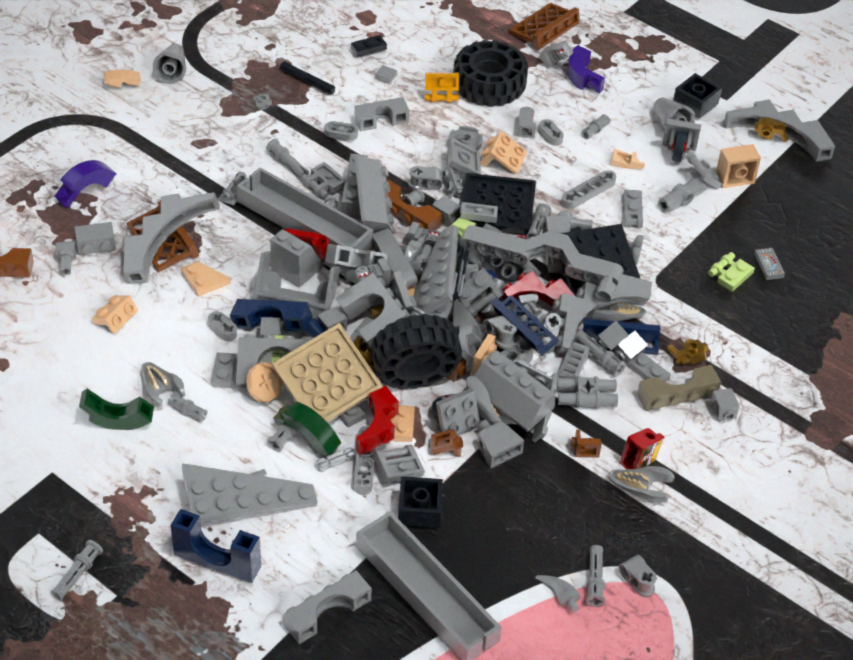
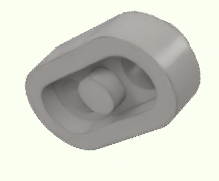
[324,121,358,141]

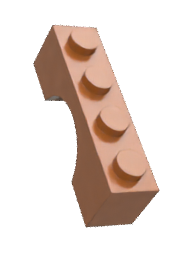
[386,179,442,230]
[0,248,34,278]

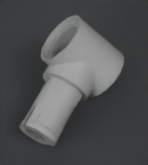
[557,211,593,230]
[56,241,76,275]
[410,245,433,277]

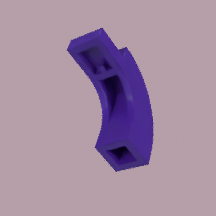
[567,45,605,94]
[54,160,117,208]

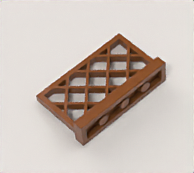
[509,2,580,50]
[126,200,199,272]

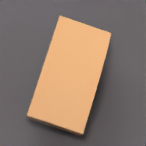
[104,70,141,87]

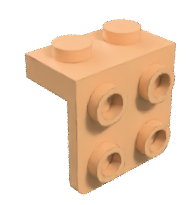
[480,131,527,174]

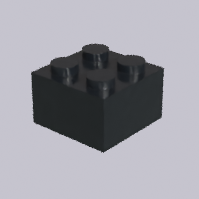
[673,73,722,119]
[398,476,443,528]

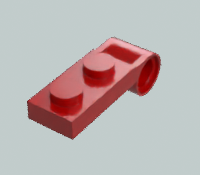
[285,228,330,260]

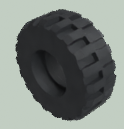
[453,40,528,107]
[370,314,462,389]

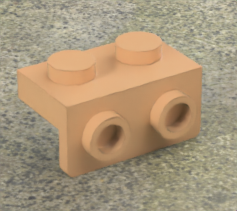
[91,295,138,333]

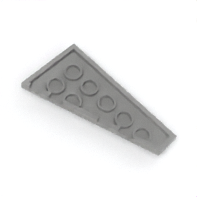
[408,225,459,314]
[181,463,318,522]

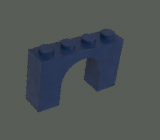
[170,509,262,583]

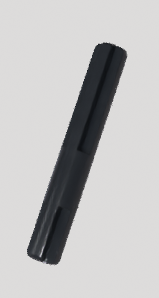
[279,61,336,95]
[452,247,469,300]

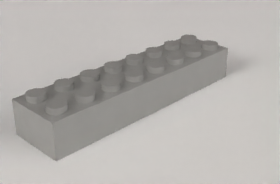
[236,167,373,250]
[356,511,502,660]

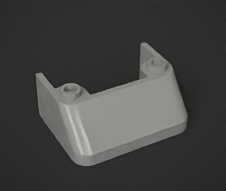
[253,251,341,319]

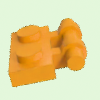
[425,72,459,103]

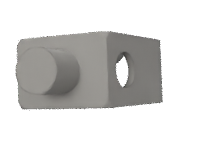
[477,420,524,469]

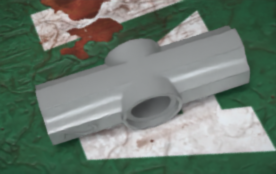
[658,177,707,212]

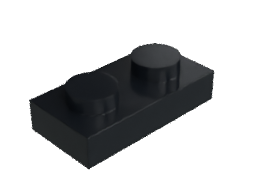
[351,35,387,57]

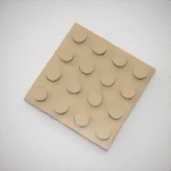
[272,323,383,422]

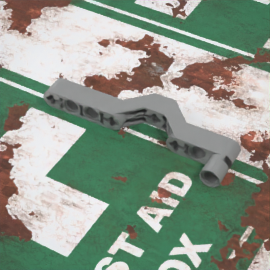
[460,225,624,302]

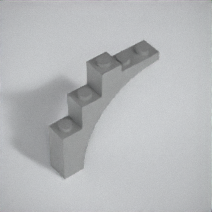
[724,99,835,162]
[123,192,220,284]
[553,274,652,355]

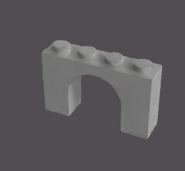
[335,273,410,348]
[236,334,314,388]

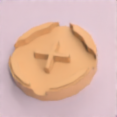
[246,362,283,402]

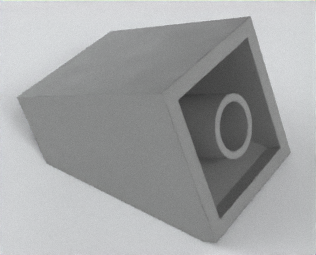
[270,229,324,288]

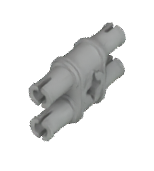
[557,376,618,409]

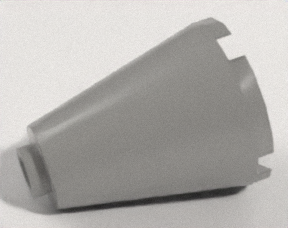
[153,43,186,84]
[653,97,695,129]

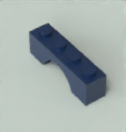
[230,299,312,332]

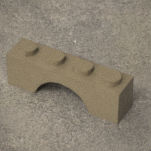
[637,365,721,411]

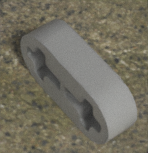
[539,119,564,146]
[208,311,237,341]

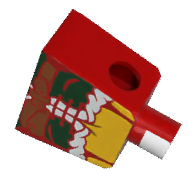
[619,428,665,470]

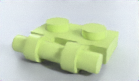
[708,252,755,292]

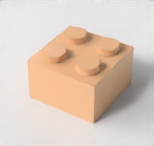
[716,144,761,188]

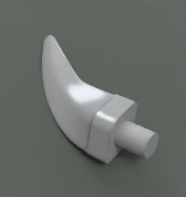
[405,237,425,263]
[535,575,581,612]

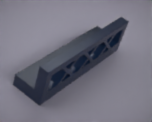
[491,295,559,356]
[582,319,661,355]

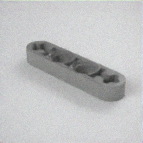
[561,170,617,209]
[354,426,376,495]

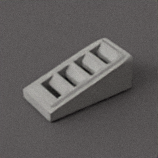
[558,342,590,378]

